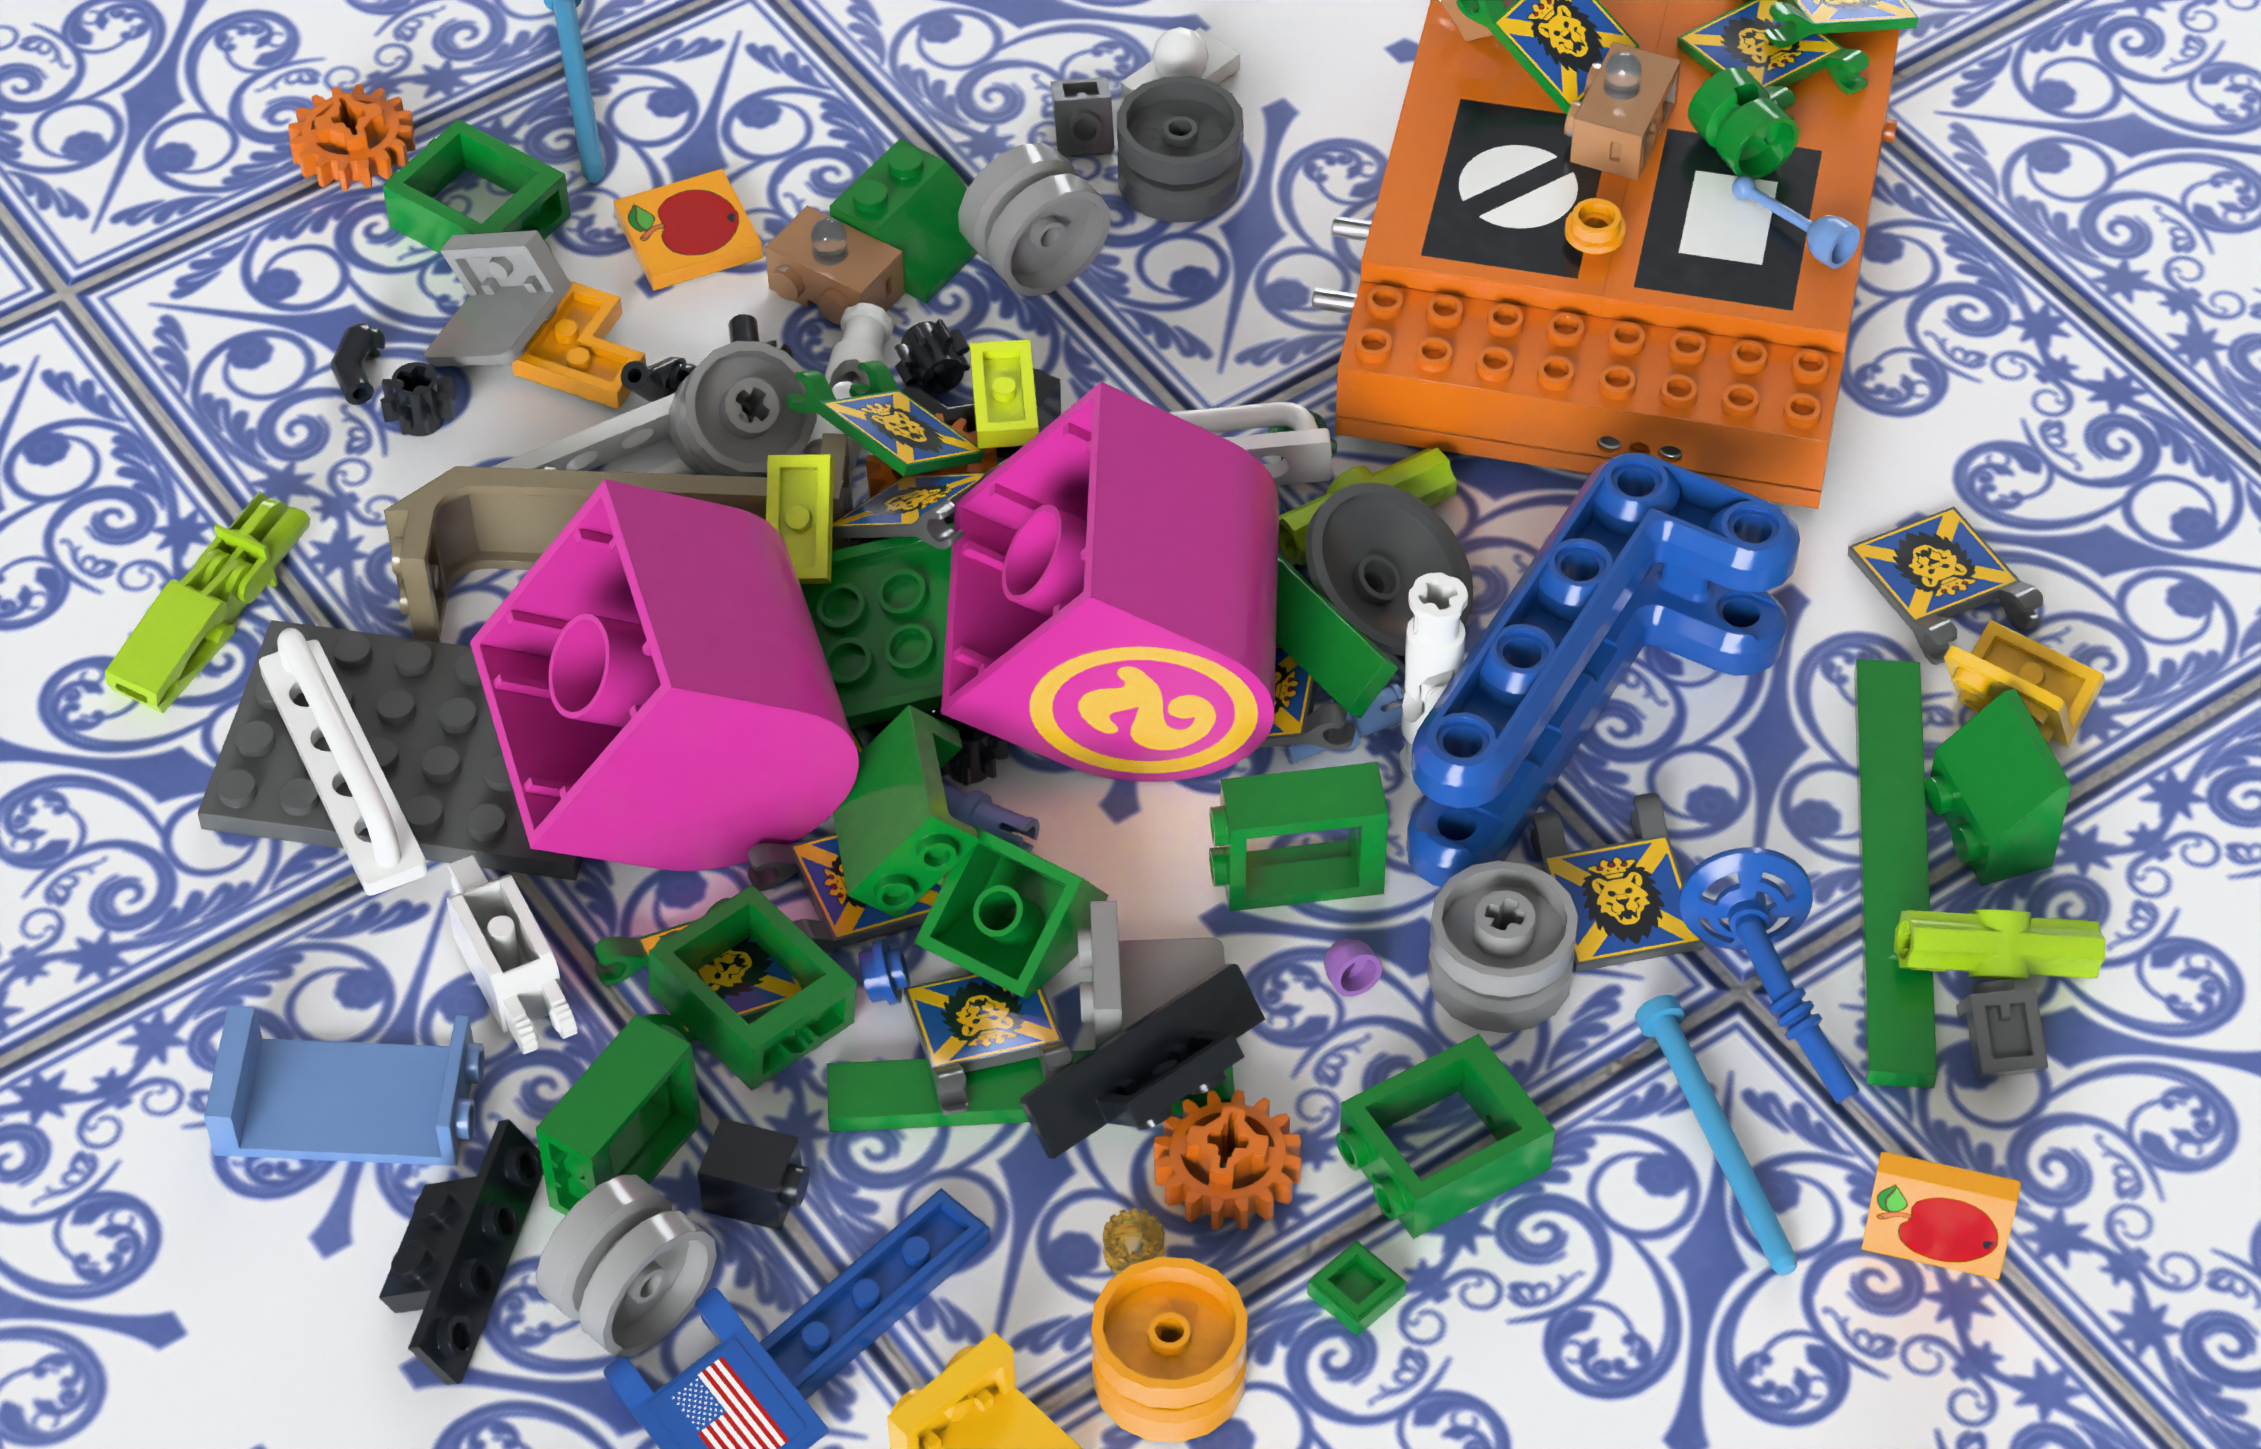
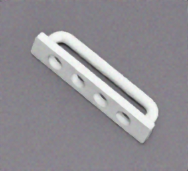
[492,393,748,475]
[1168,402,1333,486]
[259,628,428,896]

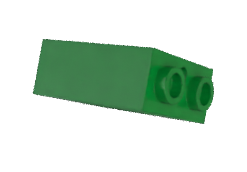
[383,119,571,255]
[1209,762,1388,912]
[649,885,857,1091]
[536,1014,702,1215]
[1336,1034,1555,1239]

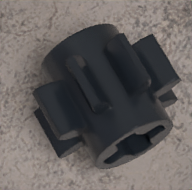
[895,319,970,394]
[380,362,456,436]
[940,714,1009,786]

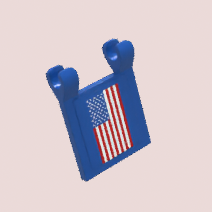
[603,1288,829,1449]

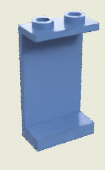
[204,1006,485,1166]

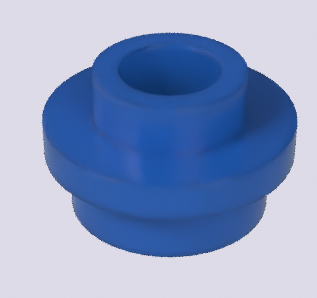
[858,939,911,1005]

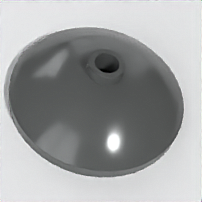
[1305,482,1473,656]

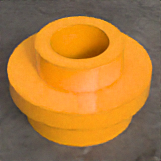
[1565,198,1626,254]

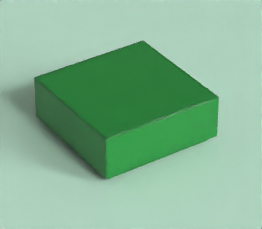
[1307,1240,1406,1336]

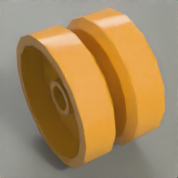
[1091,1257,1248,1443]

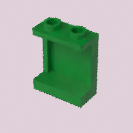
[833,705,979,918]

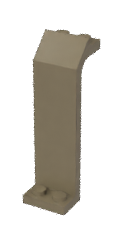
[384,433,853,642]

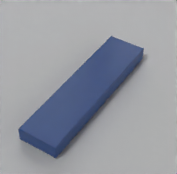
[759,1188,990,1400]

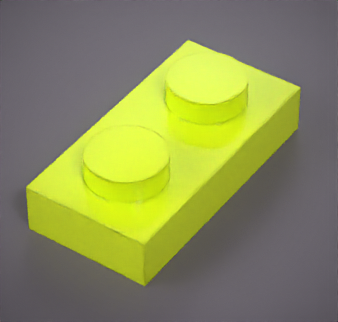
[970,339,1039,449]
[766,454,834,584]

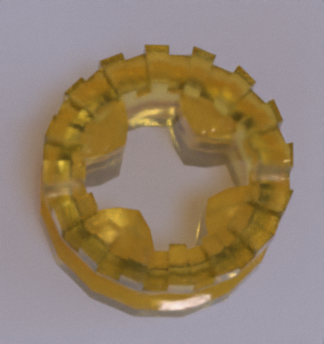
[1103,1208,1165,1275]

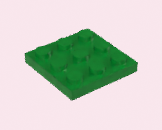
[800,523,954,729]

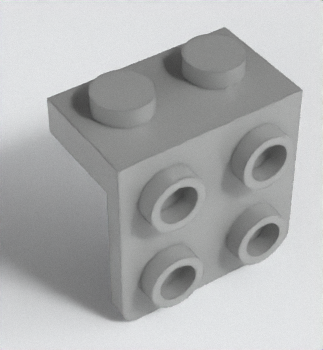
[424,230,572,367]
[1078,901,1225,1049]

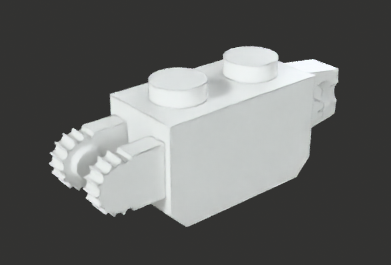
[446,855,578,1055]

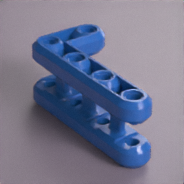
[1406,453,1800,887]

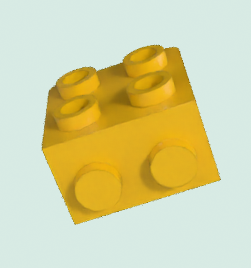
[1944,619,2105,747]
[887,1332,1082,1449]

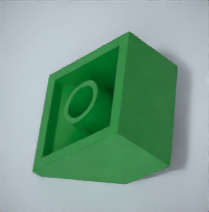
[829,139,977,303]
[1925,689,2071,886]
[913,825,1109,1000]

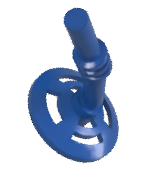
[1679,847,1860,1104]

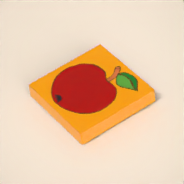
[613,169,763,291]
[1862,1152,2021,1280]

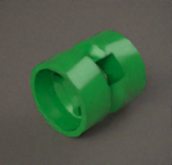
[1688,67,1799,180]

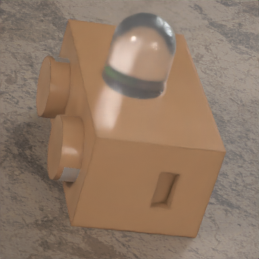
[1564,42,1681,181]
[765,205,905,324]

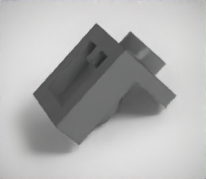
[1050,77,1114,156]
[1956,980,2048,1078]

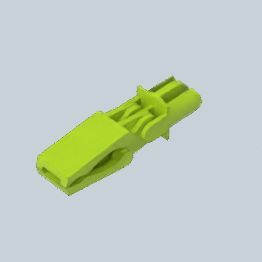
[105,492,311,713]

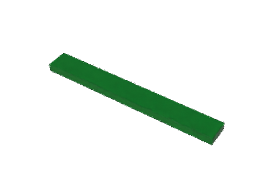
[1854,659,1937,1088]

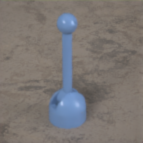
[1732,176,1860,269]

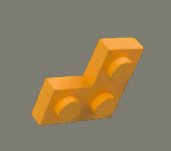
[512,280,646,410]

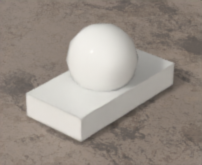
[1121,27,1240,99]

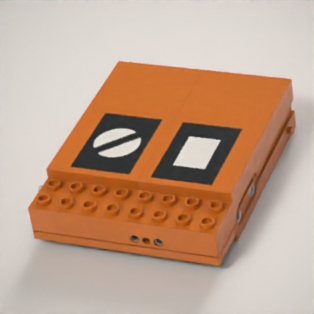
[1312,0,1900,509]

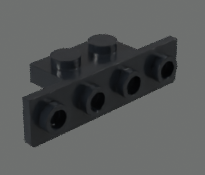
[1020,963,1265,1159]
[379,1119,543,1385]

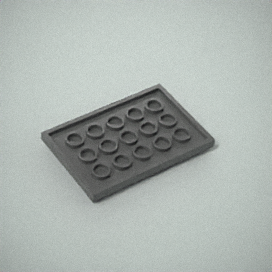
[197,620,584,881]

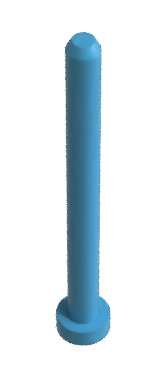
[544,0,605,183]
[1635,995,1797,1276]

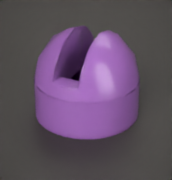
[1323,938,1383,997]

